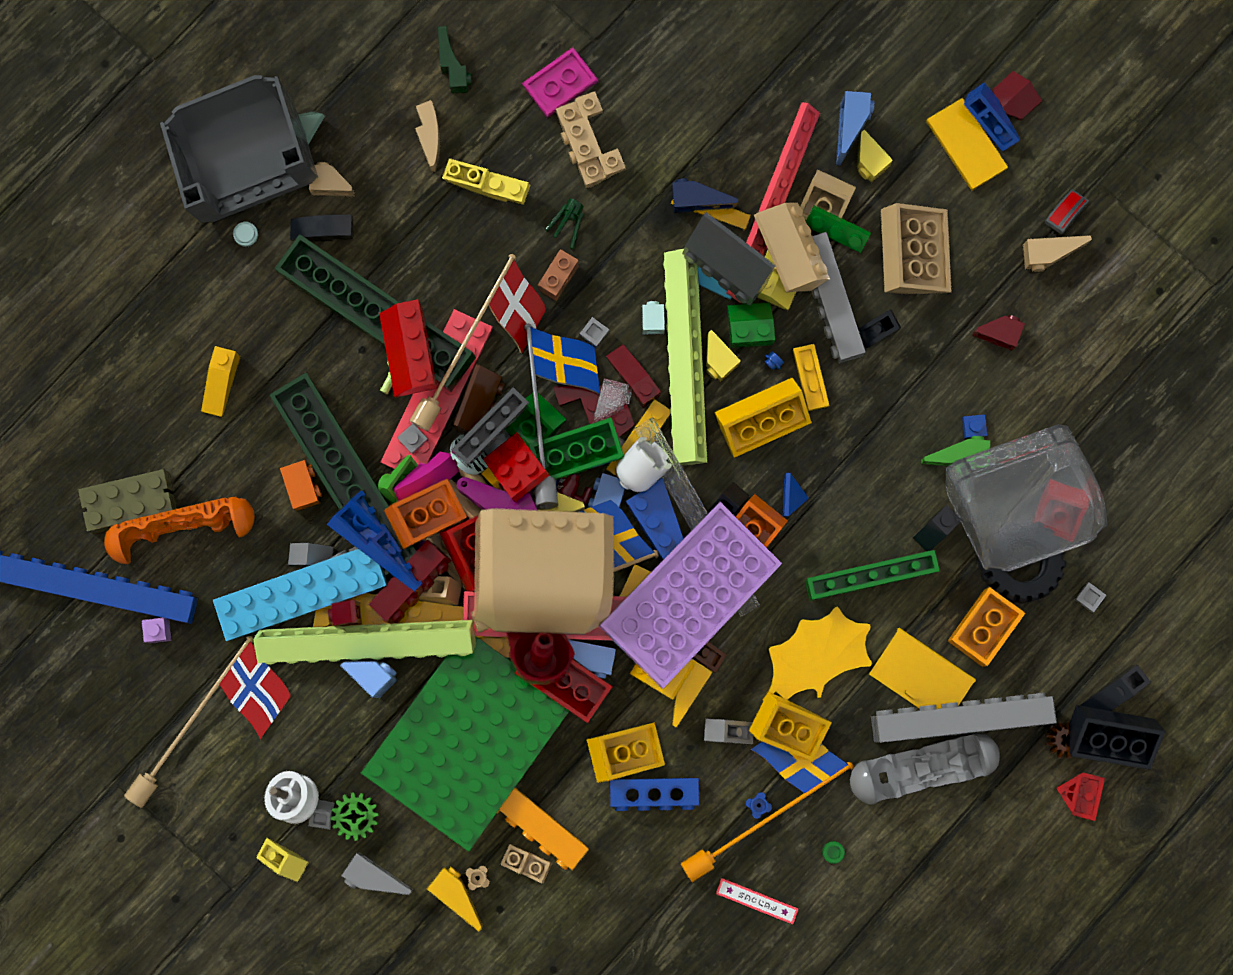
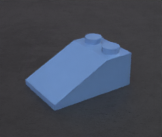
[836,91,874,165]

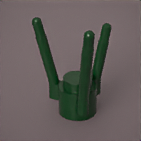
[545,199,584,250]

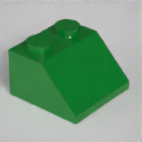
[727,303,775,348]
[505,392,567,448]

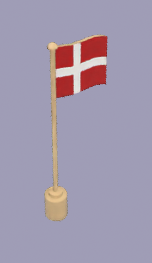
[409,254,546,431]

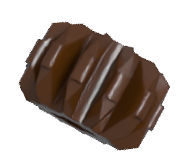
[1045,722,1071,759]

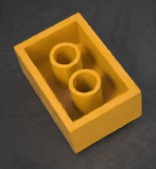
[948,587,1025,667]

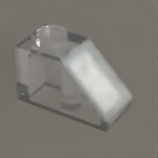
[593,378,632,423]

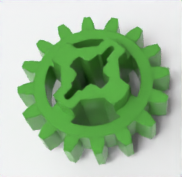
[330,792,379,841]

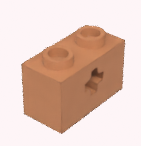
[538,249,579,301]

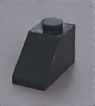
[701,482,750,520]
[913,505,962,552]

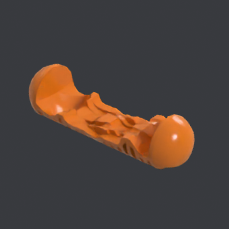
[104,497,255,564]

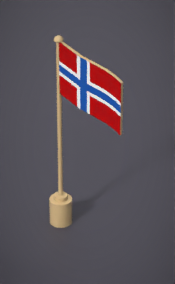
[124,636,291,808]

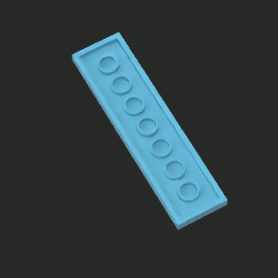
[213,549,388,641]

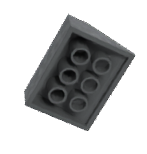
[682,212,776,306]

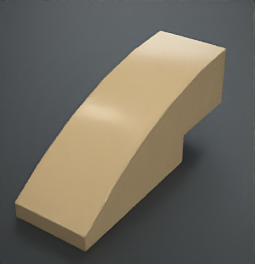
[415,100,440,172]

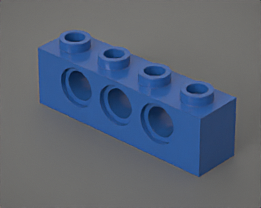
[610,778,699,811]

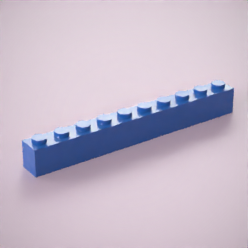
[0,551,198,624]

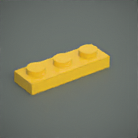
[793,344,829,411]

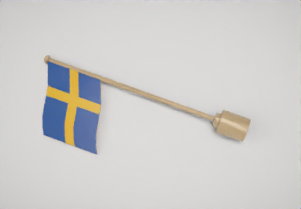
[471,500,659,633]

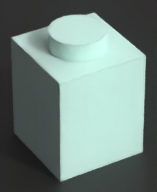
[642,301,665,334]

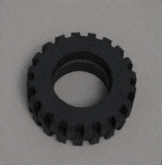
[978,519,1066,604]

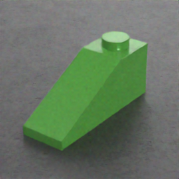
[921,436,990,469]

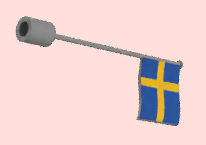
[524,323,600,510]

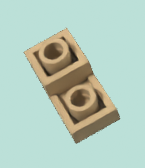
[500,844,552,883]

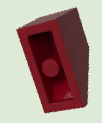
[972,315,1025,351]
[328,600,362,626]

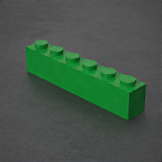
[805,550,940,601]

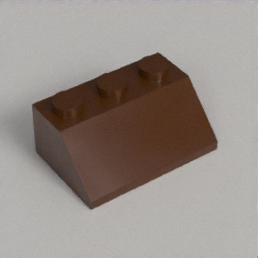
[454,364,505,434]

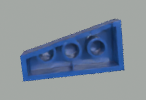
[626,478,683,561]

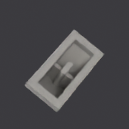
[288,543,334,567]

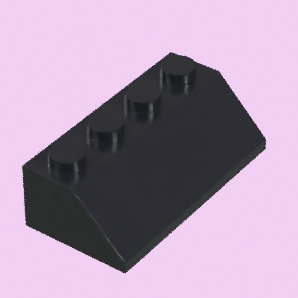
[1069,705,1165,770]

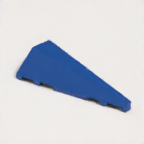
[327,490,422,591]

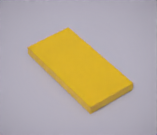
[926,98,1008,191]

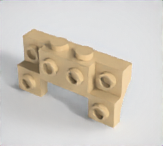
[556,91,626,188]

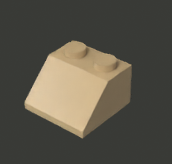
[800,170,856,220]

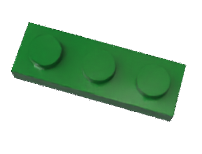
[806,205,871,253]

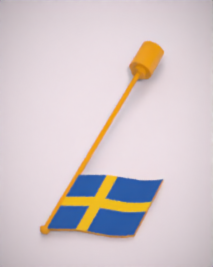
[680,742,854,882]

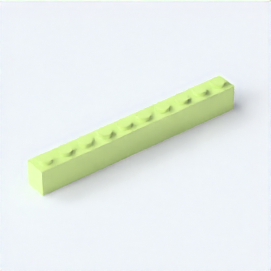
[663,249,707,465]
[253,620,476,665]

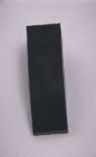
[290,215,354,241]

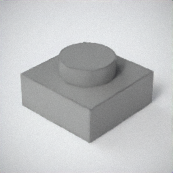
[580,317,609,348]
[397,424,428,455]
[1074,582,1106,613]

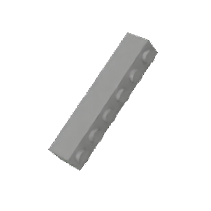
[812,232,865,364]

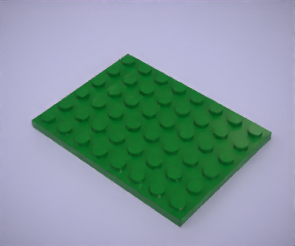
[361,636,569,852]

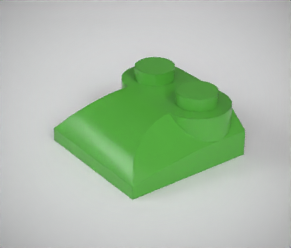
[378,455,418,505]

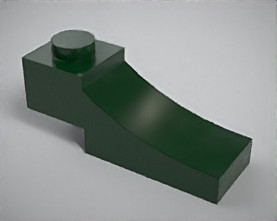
[438,26,472,94]

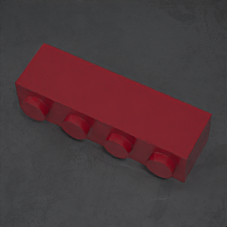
[368,540,452,624]

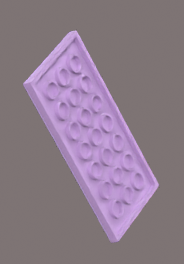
[599,502,782,689]

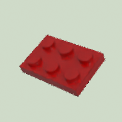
[483,432,549,502]

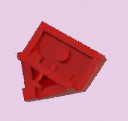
[1056,773,1105,821]

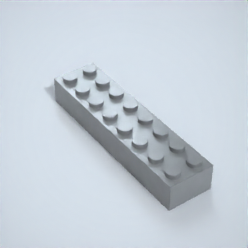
[871,693,1056,742]

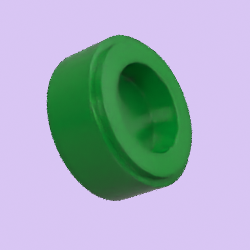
[822,841,845,864]

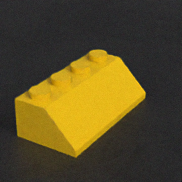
[715,378,812,458]

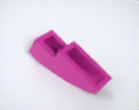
[393,452,459,501]

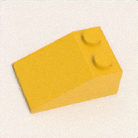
[749,692,832,761]
[587,722,665,783]

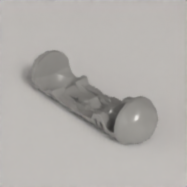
[850,733,1000,805]

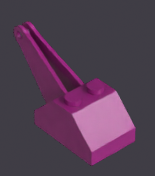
[457,477,537,511]

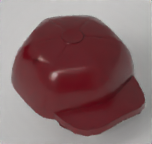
[507,632,574,685]

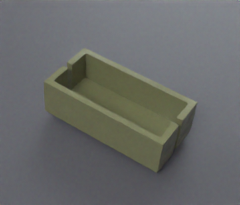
[78,469,177,534]

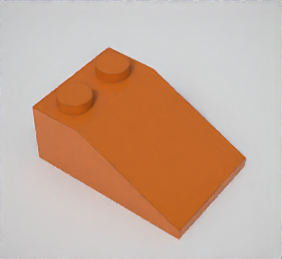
[384,479,467,549]
[736,494,788,548]

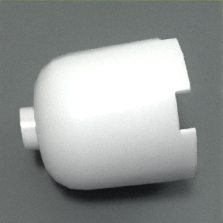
[616,437,672,492]

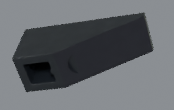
[1080,665,1151,711]

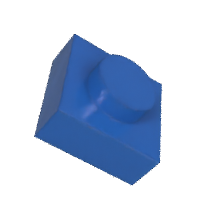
[962,415,987,439]

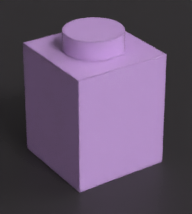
[142,618,171,643]

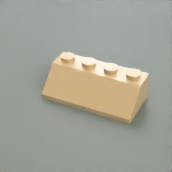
[754,203,830,292]

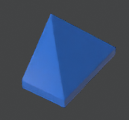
[783,473,809,518]

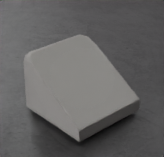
[309,800,335,829]

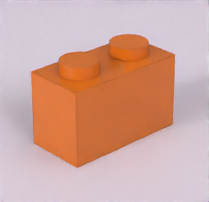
[280,460,322,511]

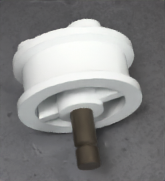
[265,771,319,824]

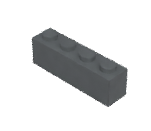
[451,387,529,468]

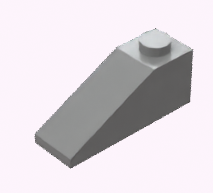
[342,852,414,895]

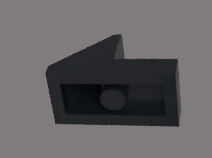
[858,309,901,349]

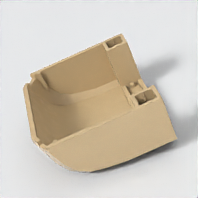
[474,509,614,634]

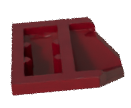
[992,71,1042,120]

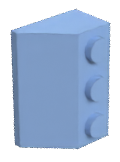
[341,662,398,698]

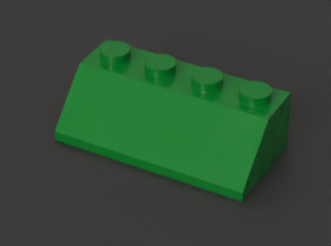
[529,418,624,480]

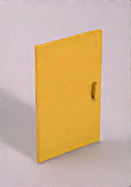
[869,628,976,709]

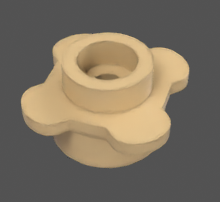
[466,866,490,890]

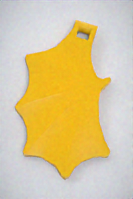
[762,607,872,701]

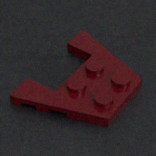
[553,385,634,438]

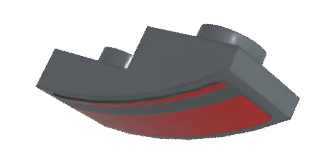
[1045,189,1089,234]

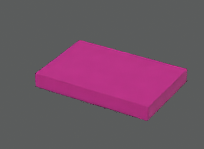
[522,47,598,118]

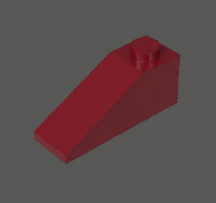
[606,344,661,408]

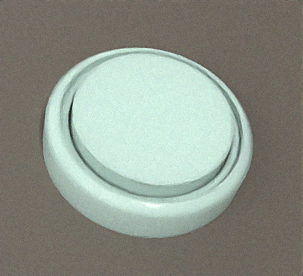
[233,222,258,246]

